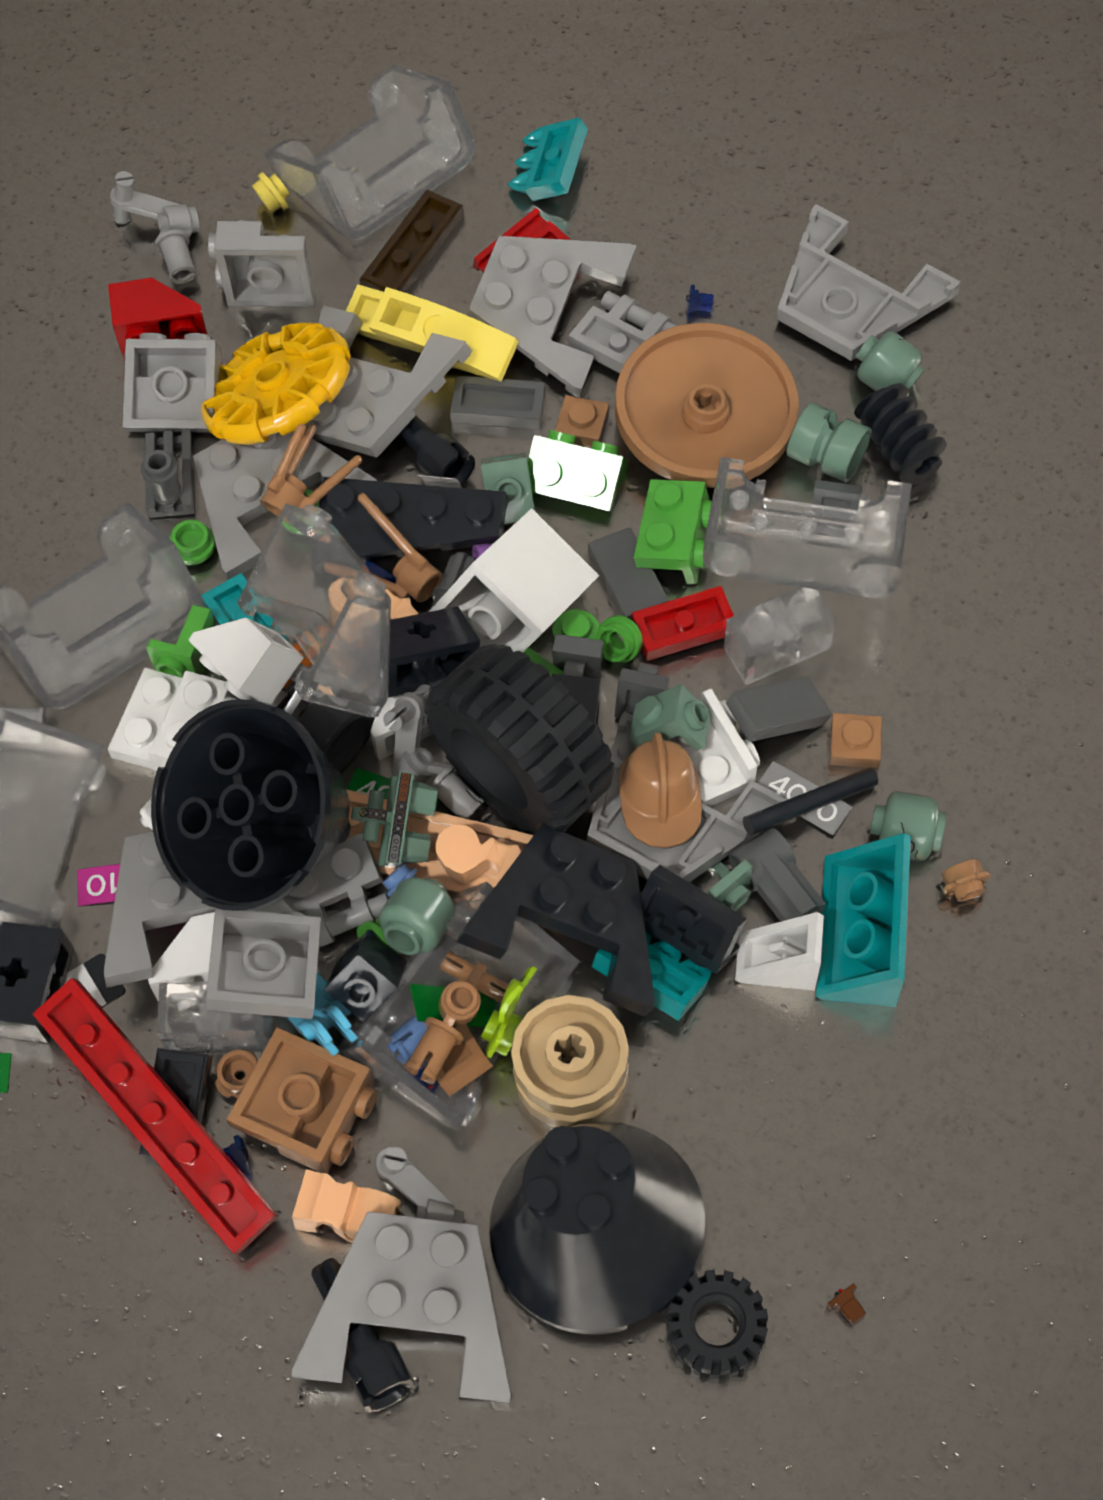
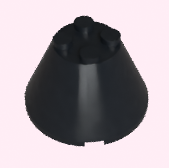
[151,699,351,911]
[489,1121,706,1334]

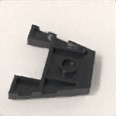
[457,824,655,1016]

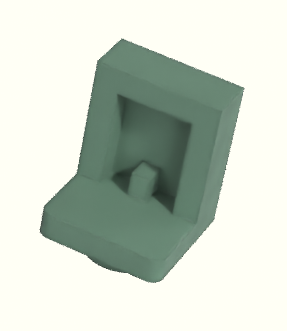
[628,684,711,751]

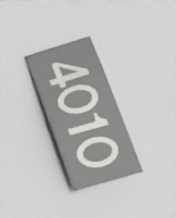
[758,761,853,836]

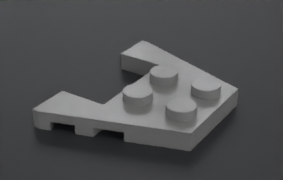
[777,204,961,361]
[468,236,636,398]
[305,306,472,457]
[193,431,377,580]
[587,711,787,882]
[104,831,292,988]
[291,1212,511,1403]

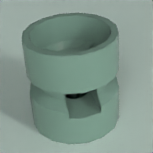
[787,402,872,483]

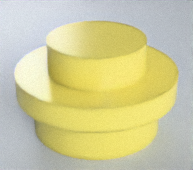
[252,172,290,214]

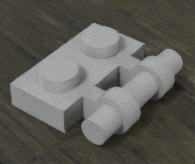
[569,291,676,373]
[283,833,389,947]

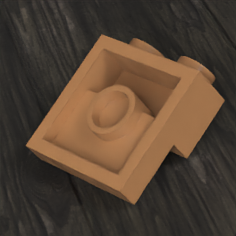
[226,1027,378,1174]

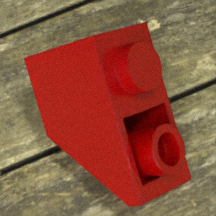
[108,277,208,354]

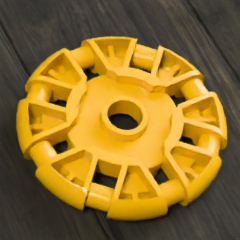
[201,322,351,445]

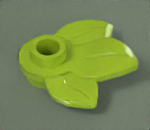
[480,966,538,1058]

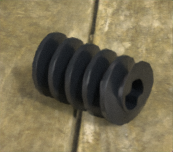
[854,383,947,486]

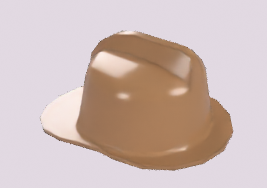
[618,733,702,849]

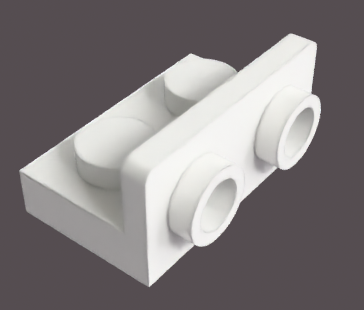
[669,688,760,807]

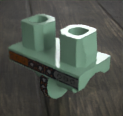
[351,771,438,868]

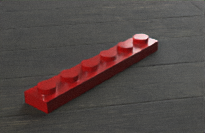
[33,978,279,1254]

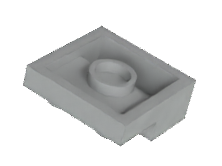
[208,220,316,307]
[123,333,222,433]
[204,908,321,1019]

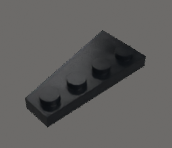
[309,477,508,570]

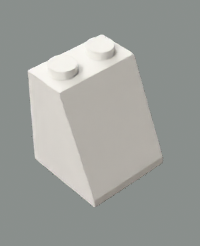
[429,508,600,653]

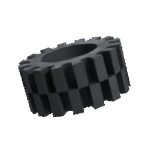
[666,1269,768,1379]

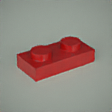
[631,586,738,661]

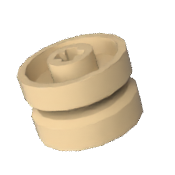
[511,995,629,1127]

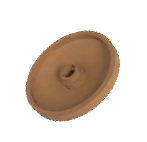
[614,323,799,488]

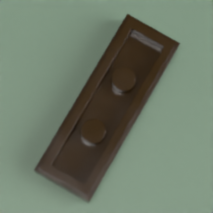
[359,189,464,293]

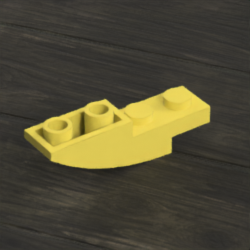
[346,284,519,382]

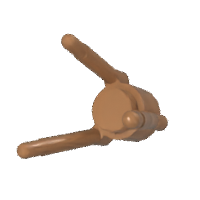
[259,424,362,522]
[334,493,443,603]

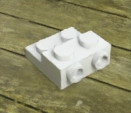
[108,668,237,771]

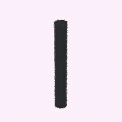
[743,767,879,835]

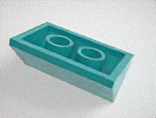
[816,833,911,1007]

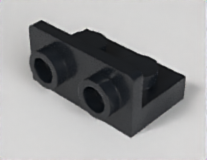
[641,865,747,974]

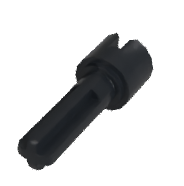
[398,416,475,485]
[311,1258,415,1413]

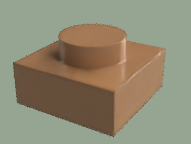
[555,395,609,449]
[829,713,882,769]
[425,1024,493,1097]

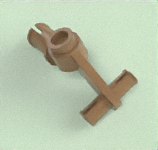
[404,950,509,1084]

